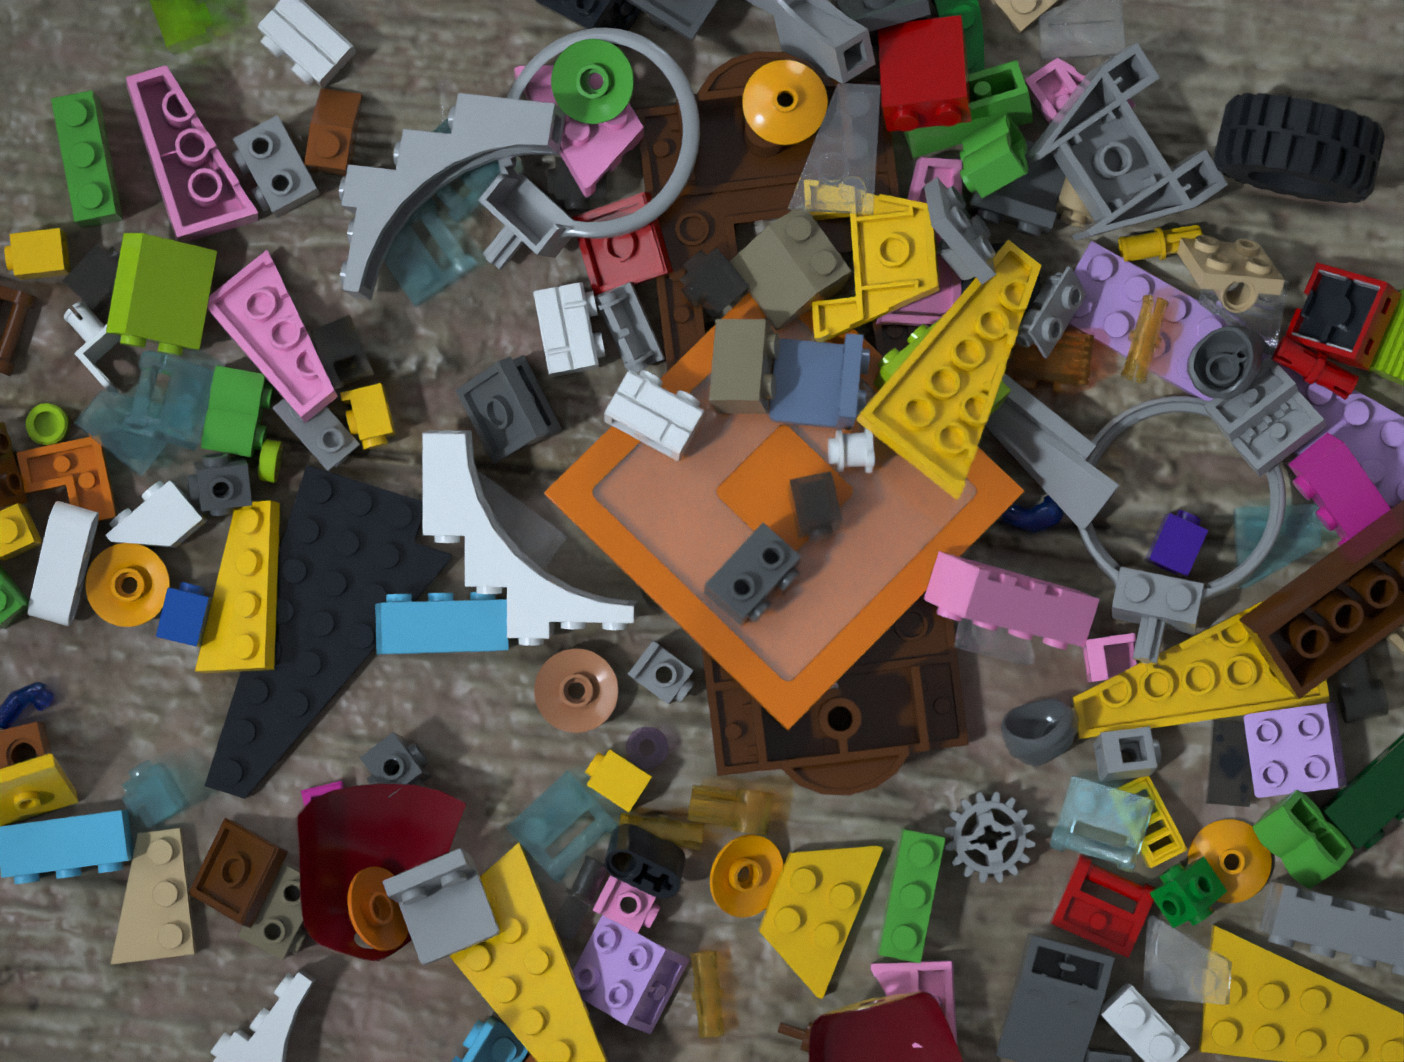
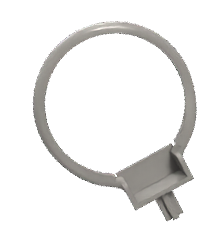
[478,28,700,270]
[1078,396,1286,664]

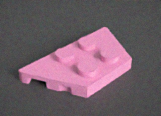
[514,66,644,198]

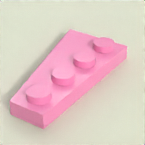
[876,157,962,327]
[207,250,338,423]

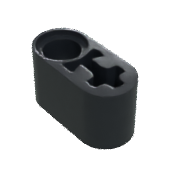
[604,824,686,898]

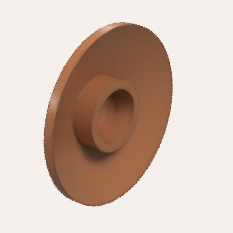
[534,649,618,733]

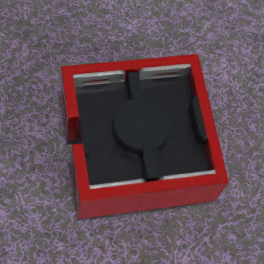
[1285,262,1401,371]

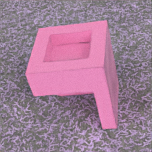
[1082,633,1137,682]

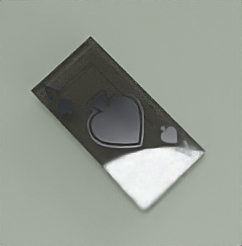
[1206,719,1252,807]

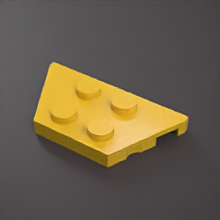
[758,845,883,999]

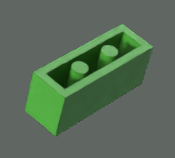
[904,60,1033,158]
[51,90,124,228]
[876,828,945,963]

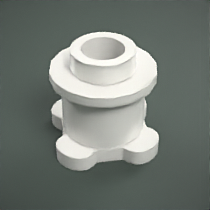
[828,428,875,473]

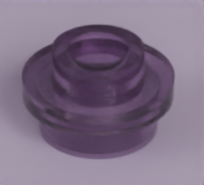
[626,727,668,769]

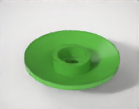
[551,39,635,124]

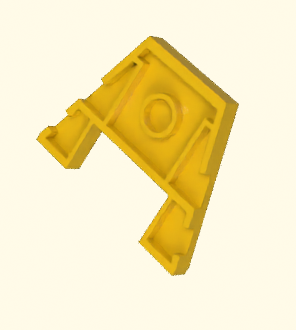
[804,180,940,342]

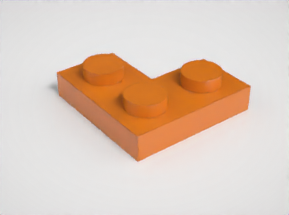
[16,435,118,522]

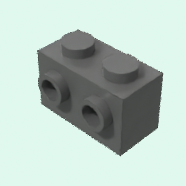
[704,523,801,627]

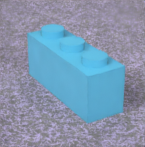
[375,592,509,655]
[0,809,133,884]

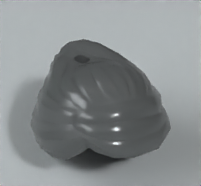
[1187,326,1265,400]
[1001,698,1079,767]

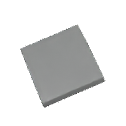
[1204,356,1327,477]

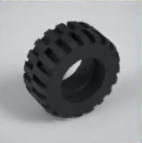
[1214,93,1385,203]

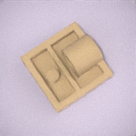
[1177,235,1284,313]

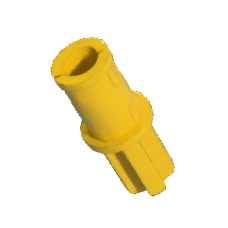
[1118,225,1203,262]

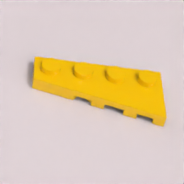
[195,500,280,674]

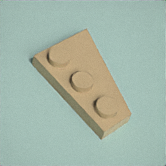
[111,828,197,965]

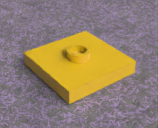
[0,754,79,826]

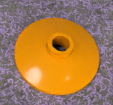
[742,60,828,145]
[85,543,170,627]
[1187,819,1272,903]
[710,834,784,918]

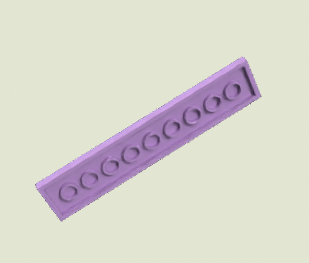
[1068,241,1404,509]

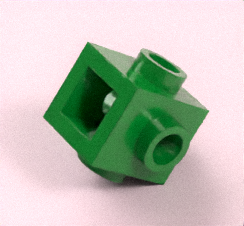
[1149,856,1228,928]

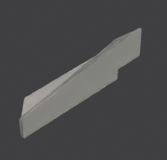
[985,373,1119,529]

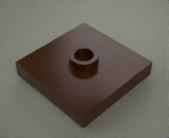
[188,818,288,928]

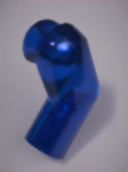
[1001,495,1064,533]
[0,682,54,729]

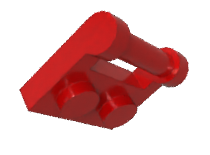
[1050,854,1156,958]

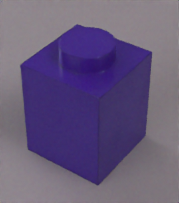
[1144,510,1208,578]

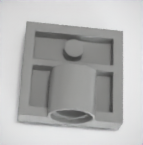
[924,177,996,284]

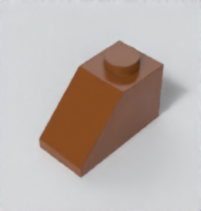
[304,88,363,176]

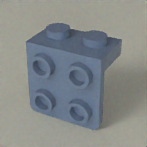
[769,333,870,430]

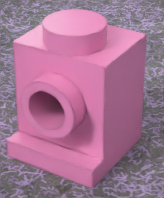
[593,875,661,933]

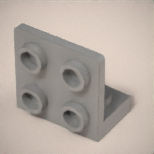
[382,848,500,965]

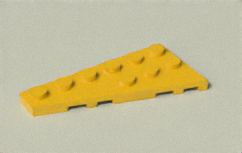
[856,239,1042,501]
[1072,598,1330,739]
[449,842,608,1062]
[1198,925,1404,1062]

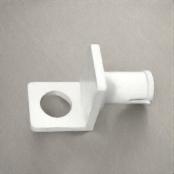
[64,301,121,396]

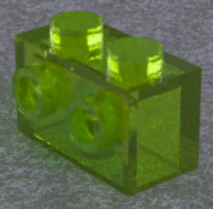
[149,0,214,55]

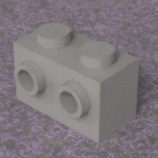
[232,115,321,218]

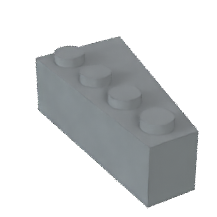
[1259,881,1404,976]

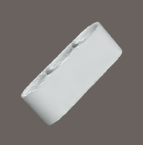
[28,501,99,627]

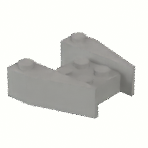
[1025,43,1228,241]

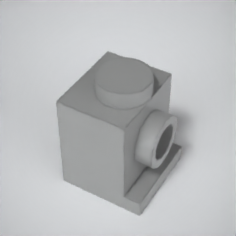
[628,641,695,705]
[1093,727,1161,784]

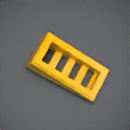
[1109,776,1188,868]

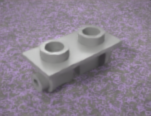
[1015,266,1087,358]
[595,282,665,373]
[272,399,360,471]

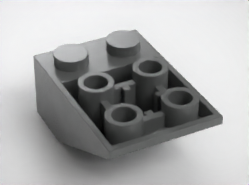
[996,933,1115,1062]

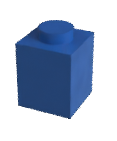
[156,582,212,647]

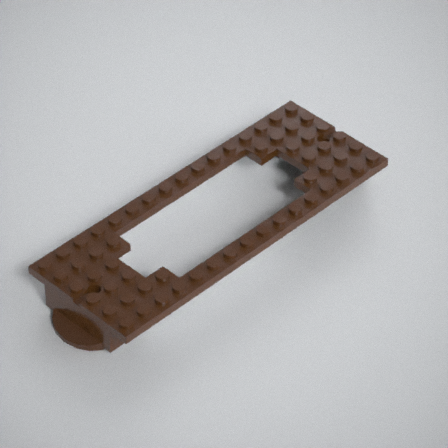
[635,51,969,795]

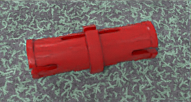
[1271,336,1359,400]

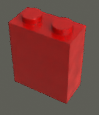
[878,15,972,132]

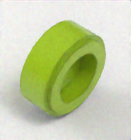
[26,403,70,446]
[258,439,283,483]

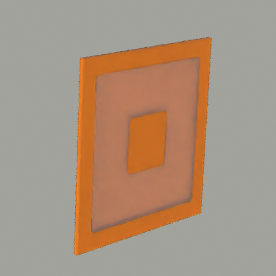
[544,292,1024,730]

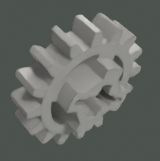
[943,791,1035,883]

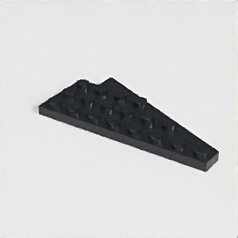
[204,465,452,799]

